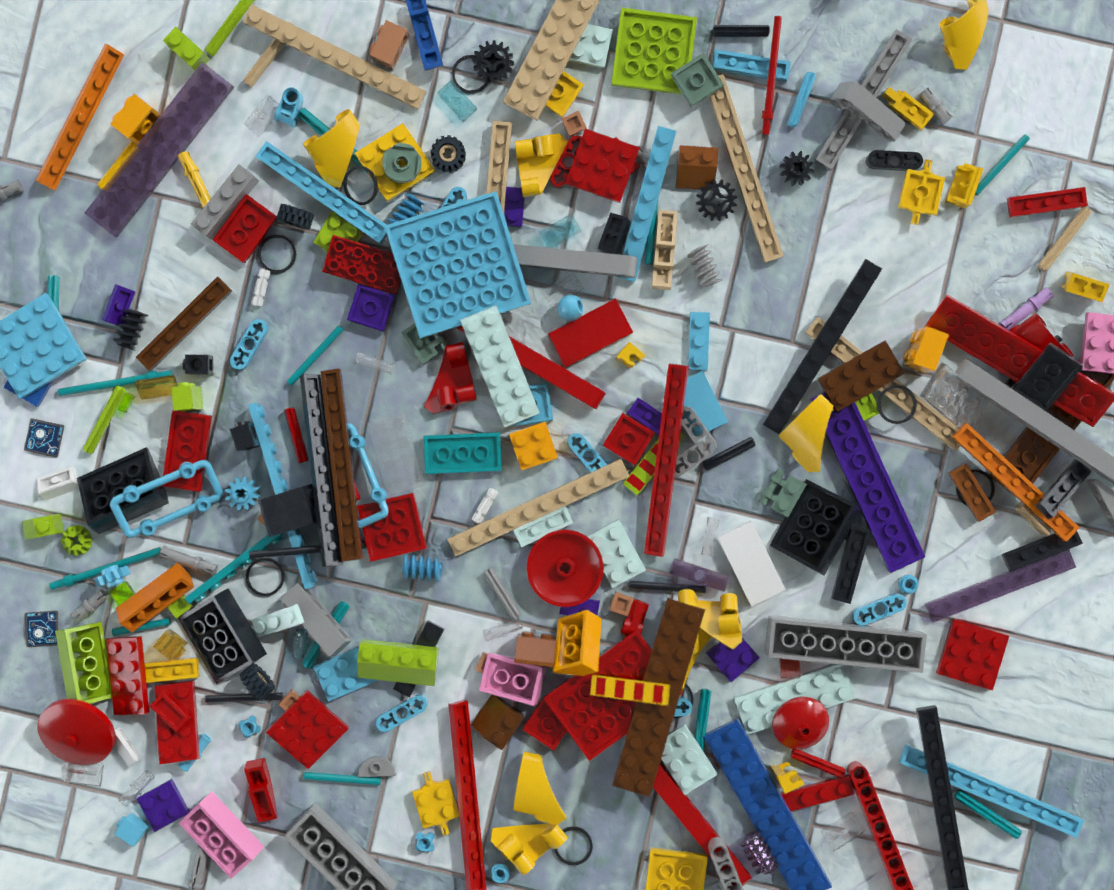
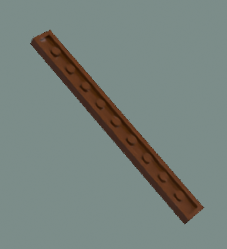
[321,368,363,562]

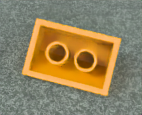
[553,610,602,676]

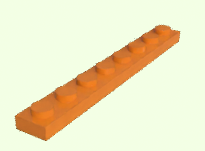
[35,44,125,191]
[952,423,1080,542]

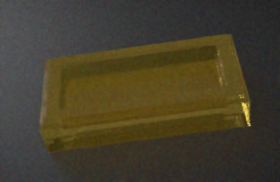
[135,375,178,400]

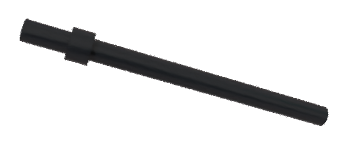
[249,541,367,559]

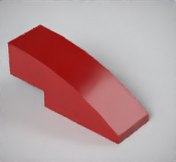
[244,758,277,823]

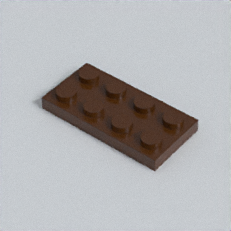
[817,340,905,412]

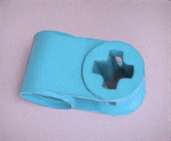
[274,87,304,128]

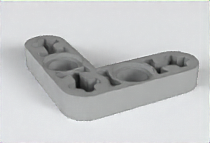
[675,406,717,477]

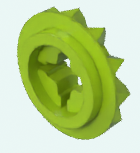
[60,525,92,556]

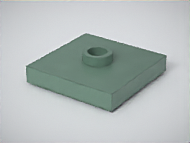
[670,53,724,108]

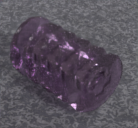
[740,830,779,875]

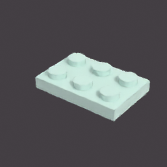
[569,24,613,69]
[588,519,646,588]
[661,724,717,795]

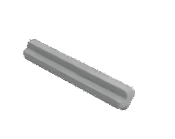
[484,568,521,619]

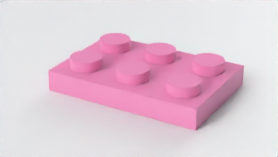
[1080,312,1114,374]

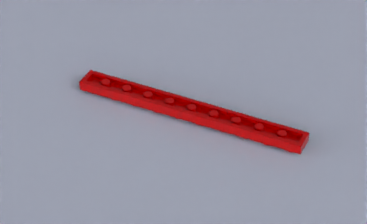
[644,363,689,557]
[448,700,487,890]

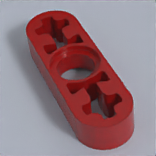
[550,135,582,189]

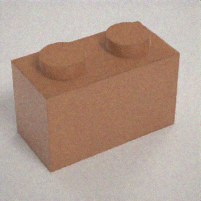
[369,20,409,70]

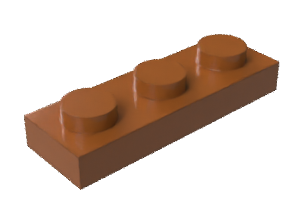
[948,463,996,522]

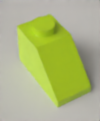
[22,514,64,540]

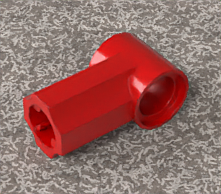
[620,599,649,636]

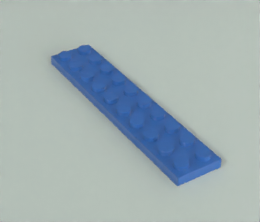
[704,718,832,890]

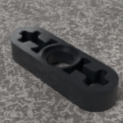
[866,150,923,171]

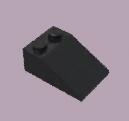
[258,484,317,537]

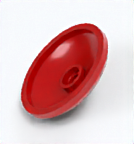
[772,697,829,750]

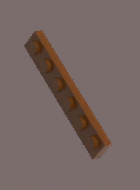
[136,276,232,371]

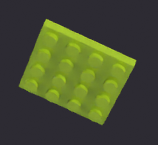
[611,7,697,95]

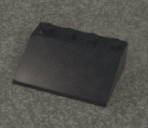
[77,447,169,534]
[769,479,861,576]
[178,588,267,684]

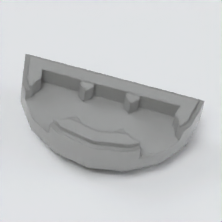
[358,756,397,777]

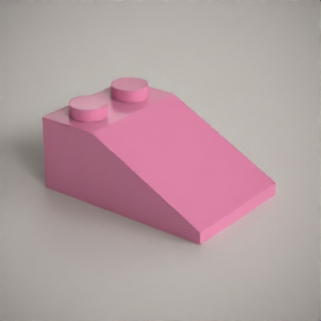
[479,653,547,706]

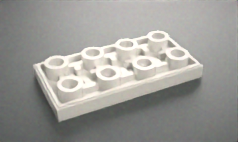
[717,521,786,607]

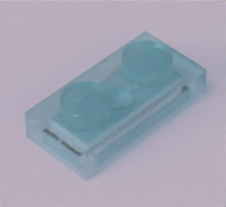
[437,80,477,122]
[538,213,581,248]

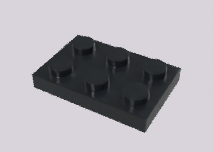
[1013,343,1084,411]

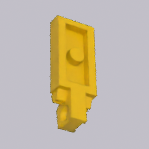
[882,87,934,131]

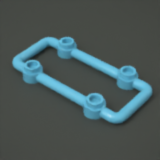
[327,423,389,529]
[110,460,223,538]

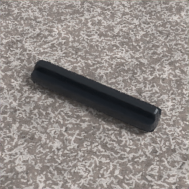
[713,25,770,37]
[702,437,756,471]

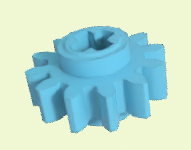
[225,477,260,510]
[94,565,131,588]

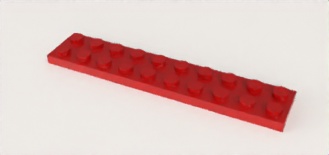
[924,294,1114,427]

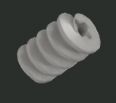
[687,244,723,287]

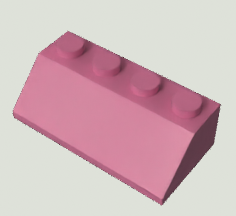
[179,791,264,879]

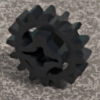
[472,40,514,84]
[695,179,738,221]

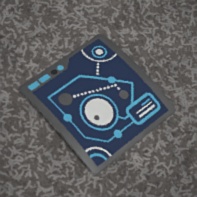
[24,418,64,458]
[25,610,59,647]

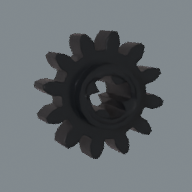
[779,151,814,186]

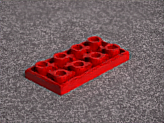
[322,235,401,295]

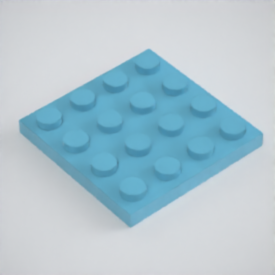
[0,293,87,399]

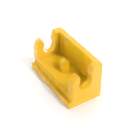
[945,163,984,208]
[1061,271,1110,303]
[615,342,646,368]
[771,762,805,794]

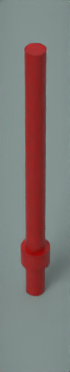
[761,16,782,135]

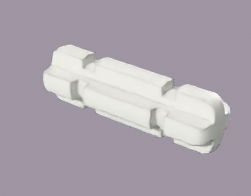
[251,269,270,307]
[472,488,498,524]

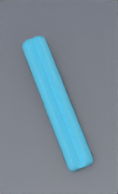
[787,72,816,128]

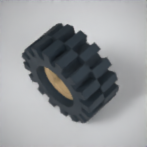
[430,135,466,173]
[276,204,314,230]
[240,663,275,700]

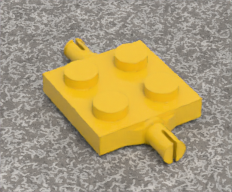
[897,159,945,225]
[412,771,459,836]

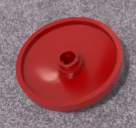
[527,529,604,607]
[37,699,116,765]

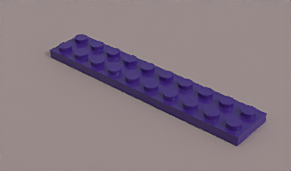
[810,392,925,573]

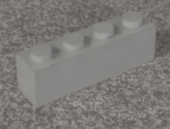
[191,164,259,240]
[281,583,352,657]

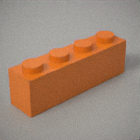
[116,563,194,632]

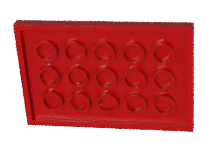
[544,629,683,761]

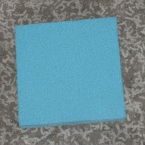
[515,383,553,426]

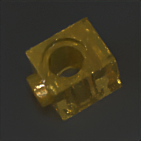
[153,629,188,661]

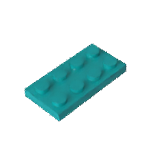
[424,432,502,474]

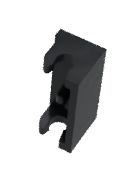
[597,212,631,255]

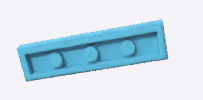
[712,49,791,82]

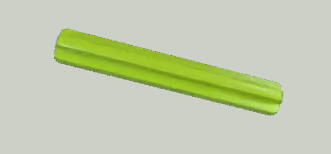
[204,0,254,57]
[83,386,126,454]

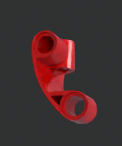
[1009,313,1074,357]
[424,342,477,414]

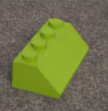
[55,622,112,704]
[357,639,439,686]

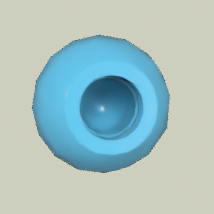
[557,295,583,321]

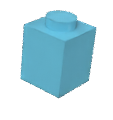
[115,813,150,847]

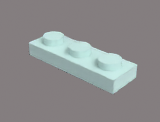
[513,506,573,547]
[251,604,304,638]

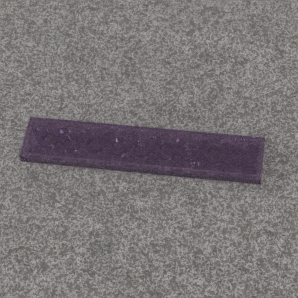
[84,62,235,238]

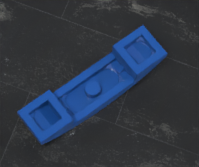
[406,0,443,71]

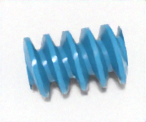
[387,193,426,224]
[402,554,443,582]

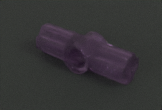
[669,558,729,592]

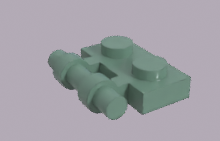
[401,323,448,365]
[759,469,807,518]

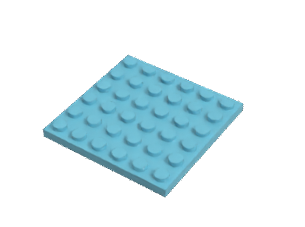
[385,191,531,338]

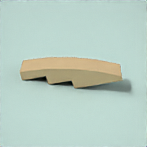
[651,210,678,290]

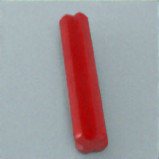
[284,407,309,463]
[790,749,846,778]

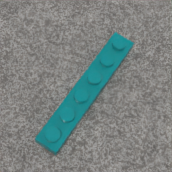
[185,533,284,604]

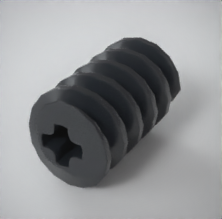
[113,308,149,351]

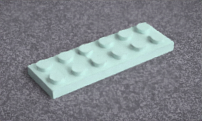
[460,305,540,428]
[734,664,855,735]

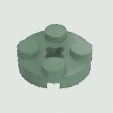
[382,143,422,183]

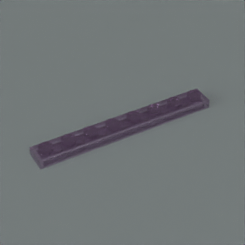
[924,549,1076,622]

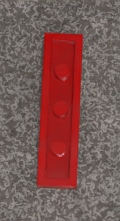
[1007,187,1088,218]
[780,775,854,811]

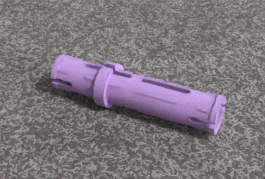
[999,287,1054,330]

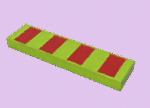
[622,432,685,495]

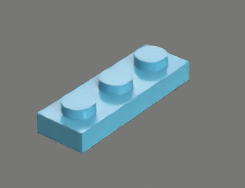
[688,312,710,370]

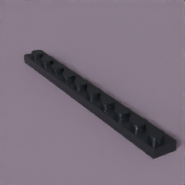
[762,259,882,434]
[300,374,343,567]
[916,705,969,890]

